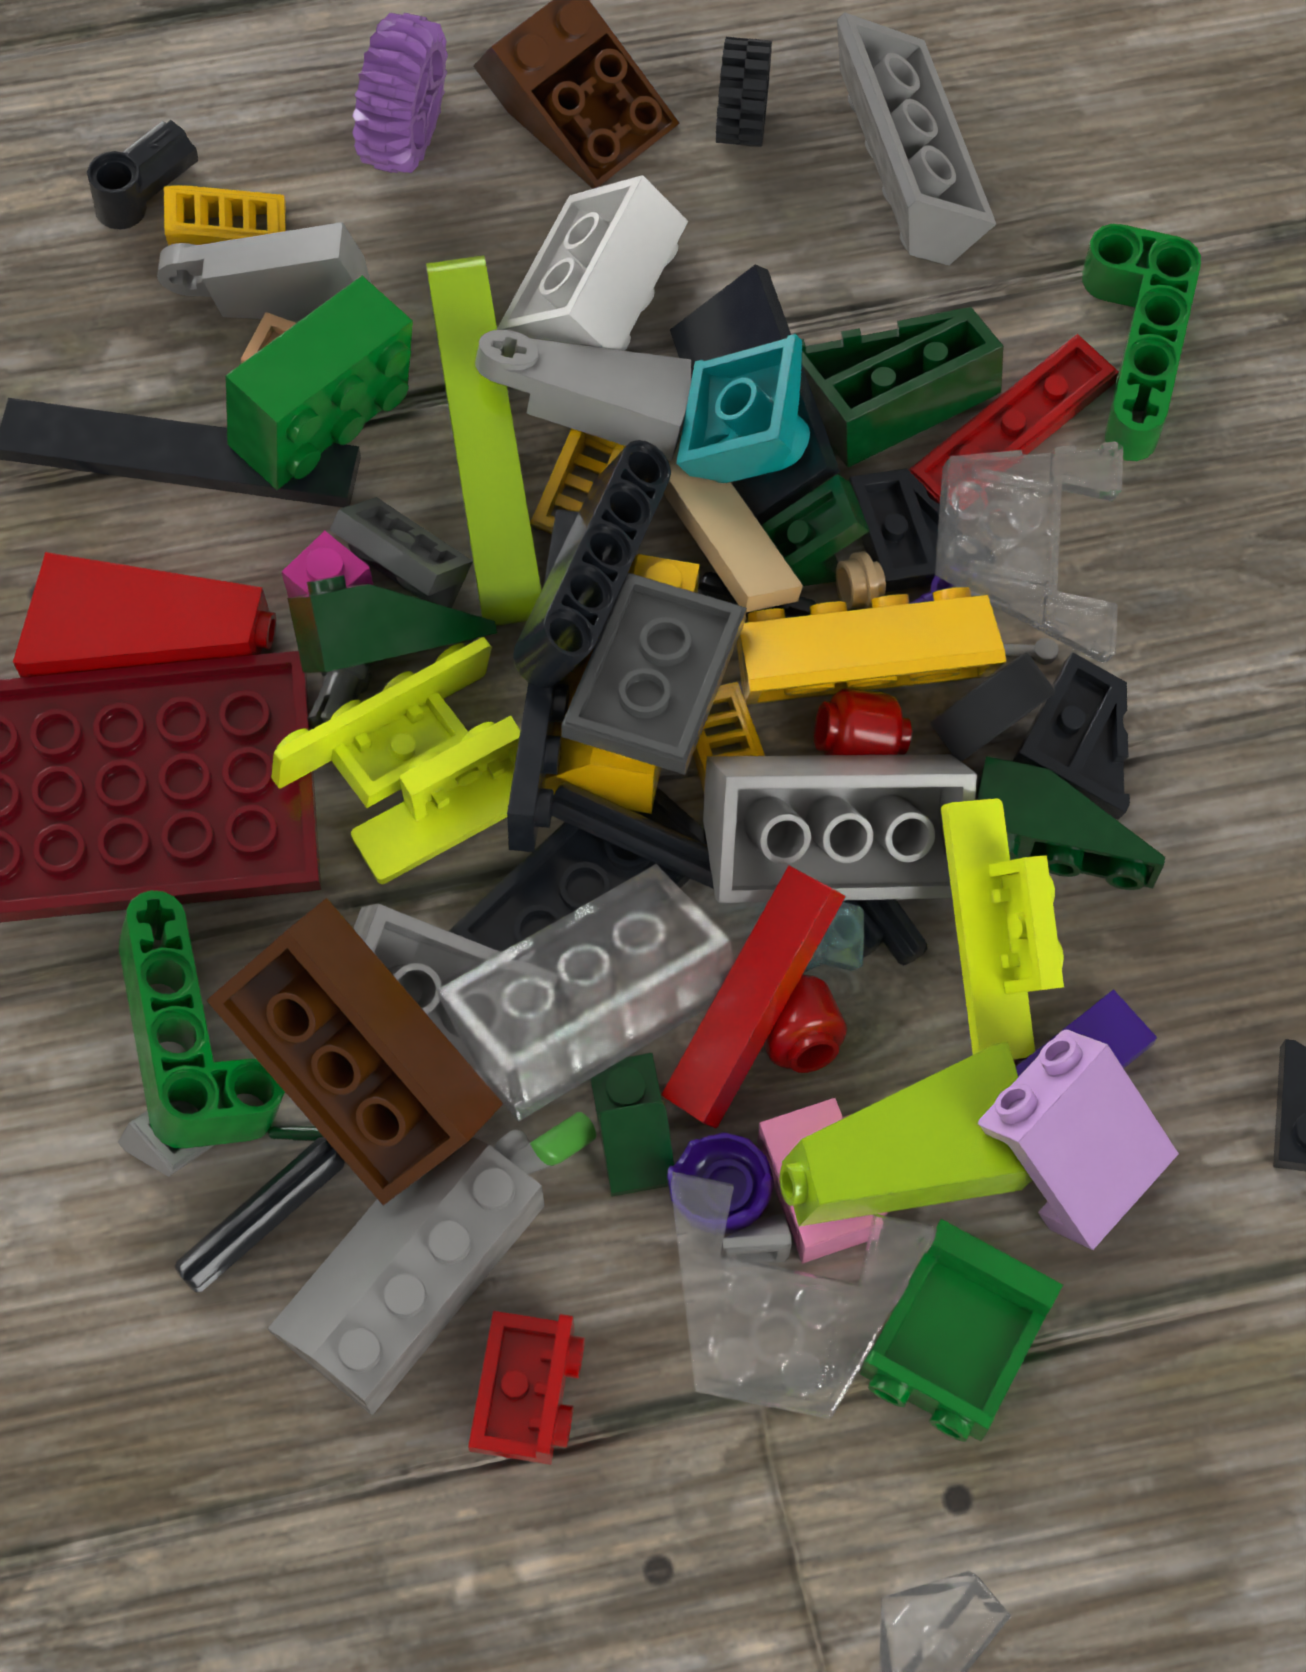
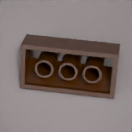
[206,898,503,1206]

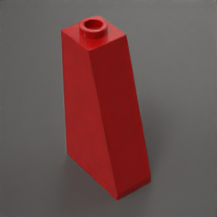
[13,552,276,678]

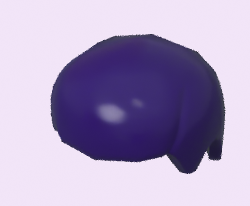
[667,1132,774,1235]

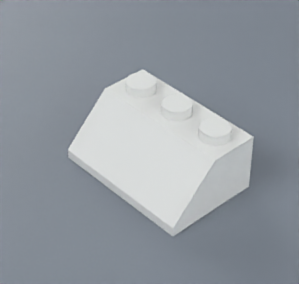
[497,175,688,351]

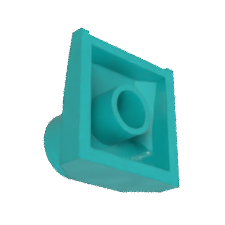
[676,334,810,483]

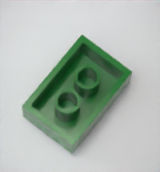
[225,275,413,490]

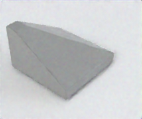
[118,1101,214,1177]
[721,1214,792,1267]

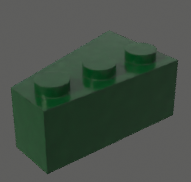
[801,307,1004,468]

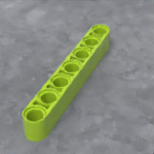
[426,255,541,626]

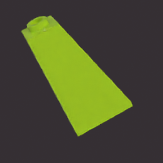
[779,1042,1032,1227]

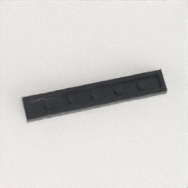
[0,398,361,508]

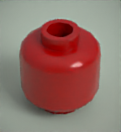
[814,688,912,755]
[763,974,847,1073]

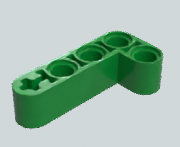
[1082,224,1201,462]
[119,890,285,1149]

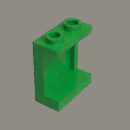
[860,1219,1063,1442]

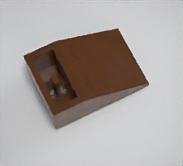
[473,0,680,189]

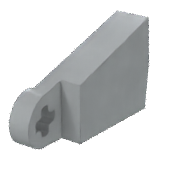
[157,222,372,321]
[475,330,691,461]

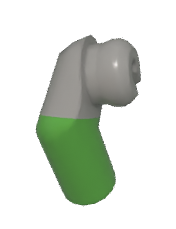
[495,1112,596,1175]

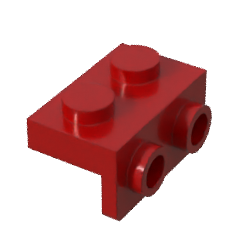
[468,1311,585,1465]

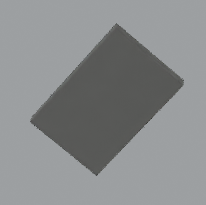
[562,573,747,775]

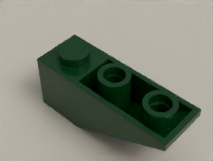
[976,756,1165,890]

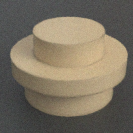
[836,551,886,610]

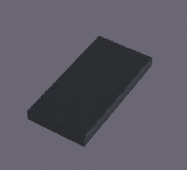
[670,264,840,525]
[449,787,707,1022]

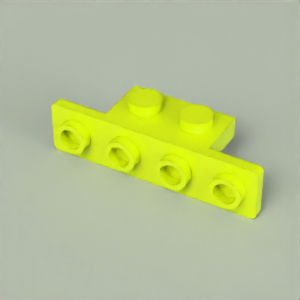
[271,637,492,808]
[351,715,520,884]
[941,798,1064,1059]

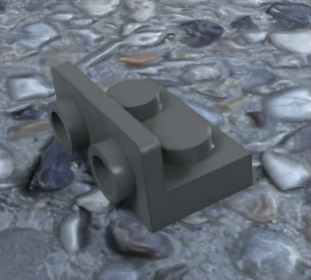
[330,497,473,608]

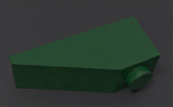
[287,575,497,673]

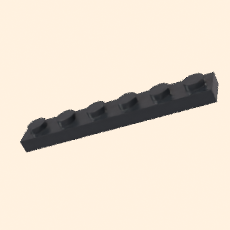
[507,510,579,852]

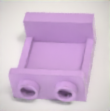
[978,1030,1179,1250]

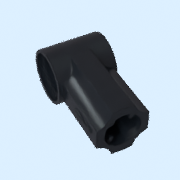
[87,120,198,230]

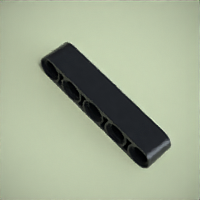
[513,440,671,688]

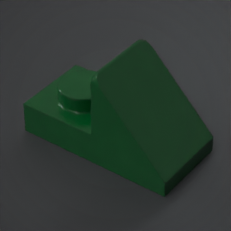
[761,474,870,586]
[588,1052,674,1197]

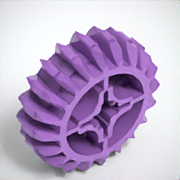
[352,13,448,173]

